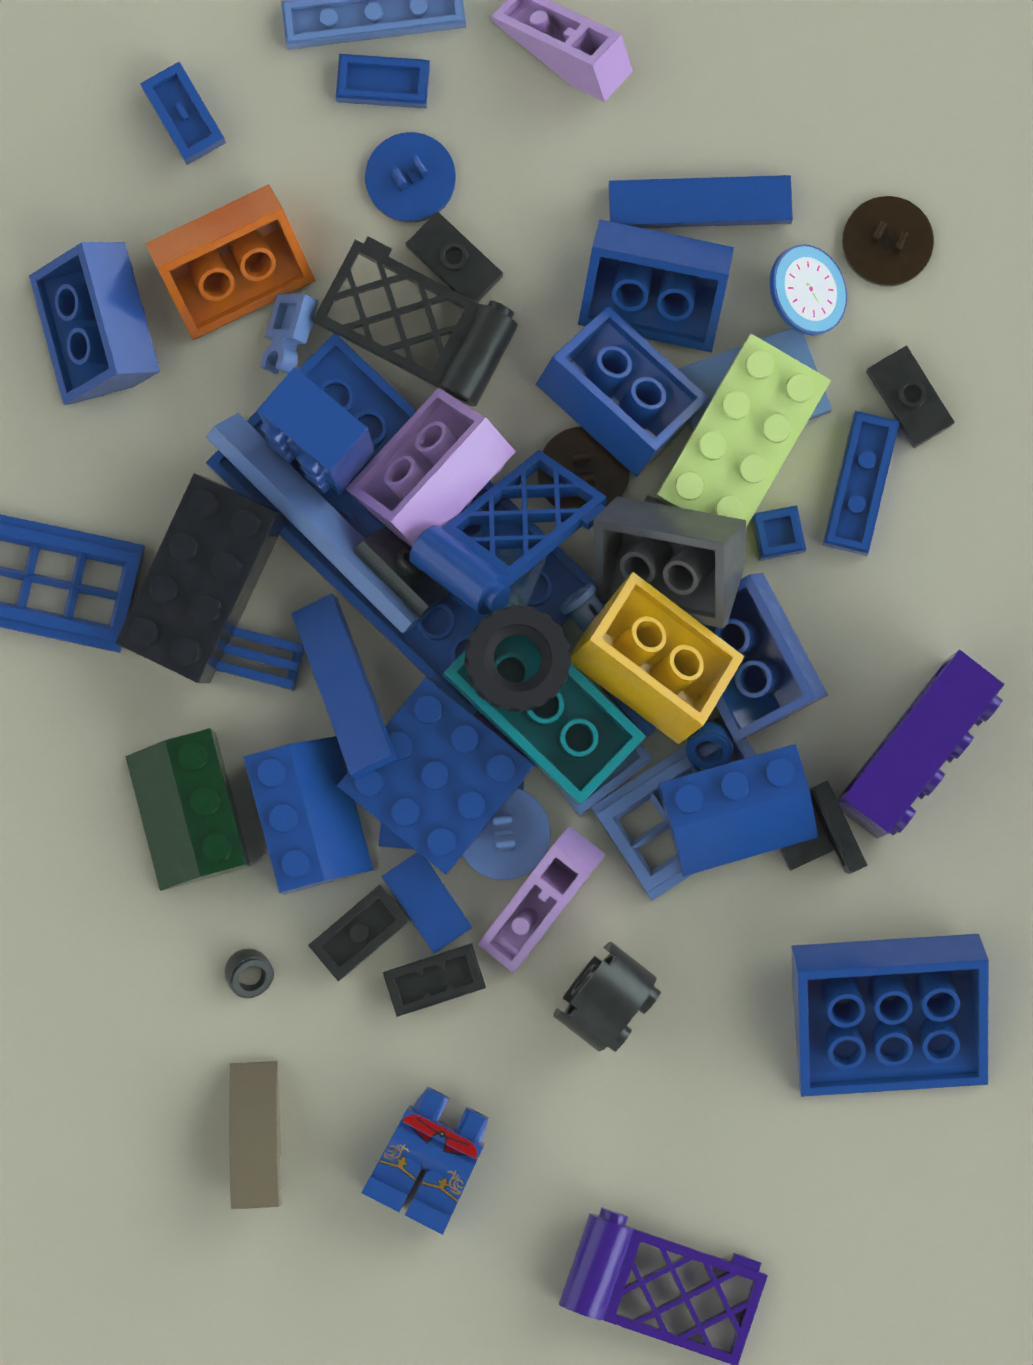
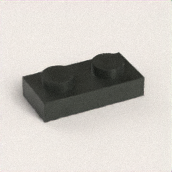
[308,885,410,981]

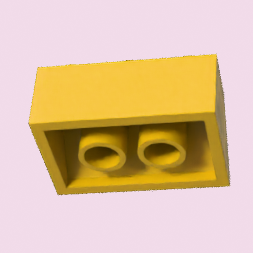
[570,572,745,744]

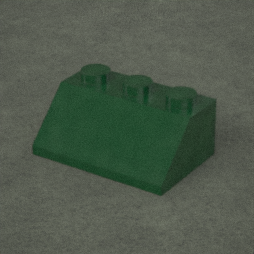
[125,728,251,891]

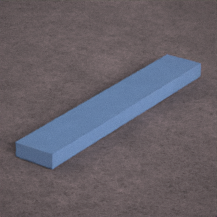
[206,413,434,633]

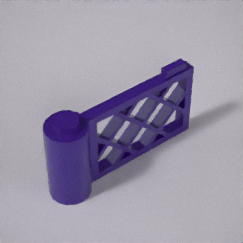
[558,1207,768,1365]

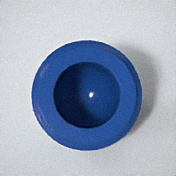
[686,721,733,770]

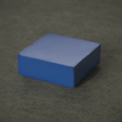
[751,505,806,561]

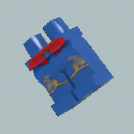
[361,1087,489,1235]

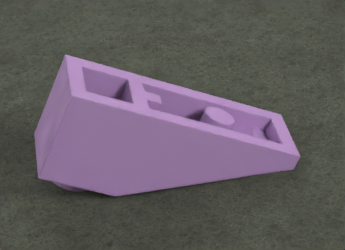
[491,0,633,102]
[477,826,606,973]

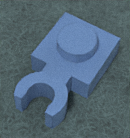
[261,294,318,374]

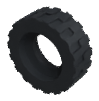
[464,605,571,712]

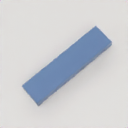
[281,0,466,50]

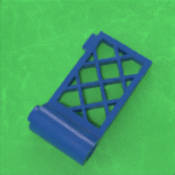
[409,450,607,615]

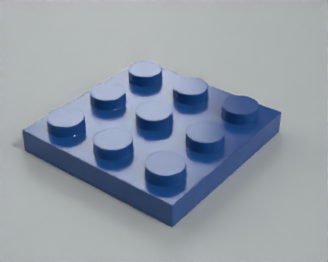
[337,677,535,875]

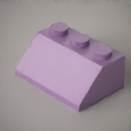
[346,387,516,547]

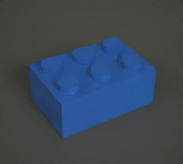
[257,367,375,497]

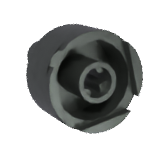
[553,942,661,1052]

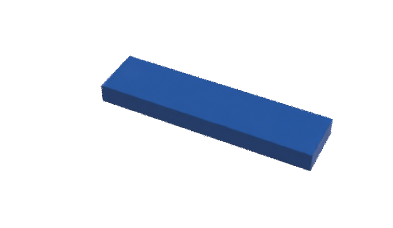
[608,175,793,228]
[291,593,398,779]

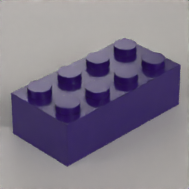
[837,649,1005,839]

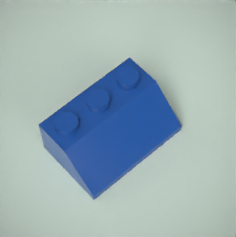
[578,219,734,353]
[29,242,160,405]
[535,306,710,477]
[702,573,828,742]
[243,736,373,895]
[657,744,818,877]

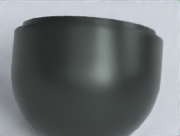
[225,949,274,998]

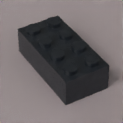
[115,473,287,683]

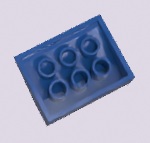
[791,934,989,1097]

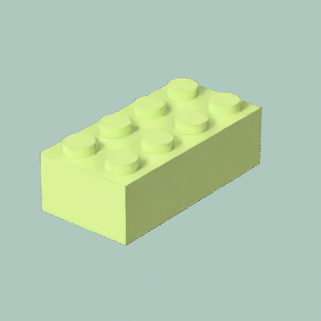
[654,334,831,527]

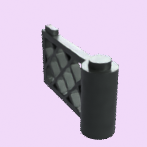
[313,236,518,407]

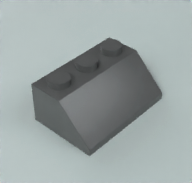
[593,496,746,628]

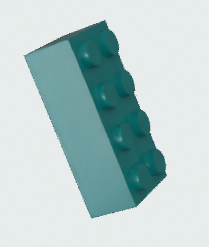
[442,605,646,805]

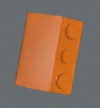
[145,184,316,340]

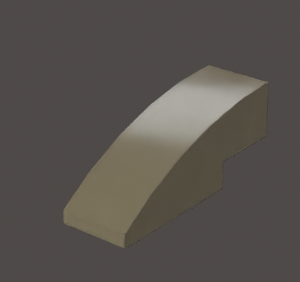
[229,1061,282,1209]

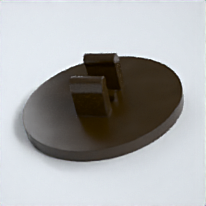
[842,196,934,286]
[537,426,629,509]

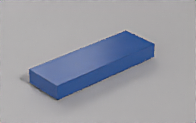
[822,411,900,556]

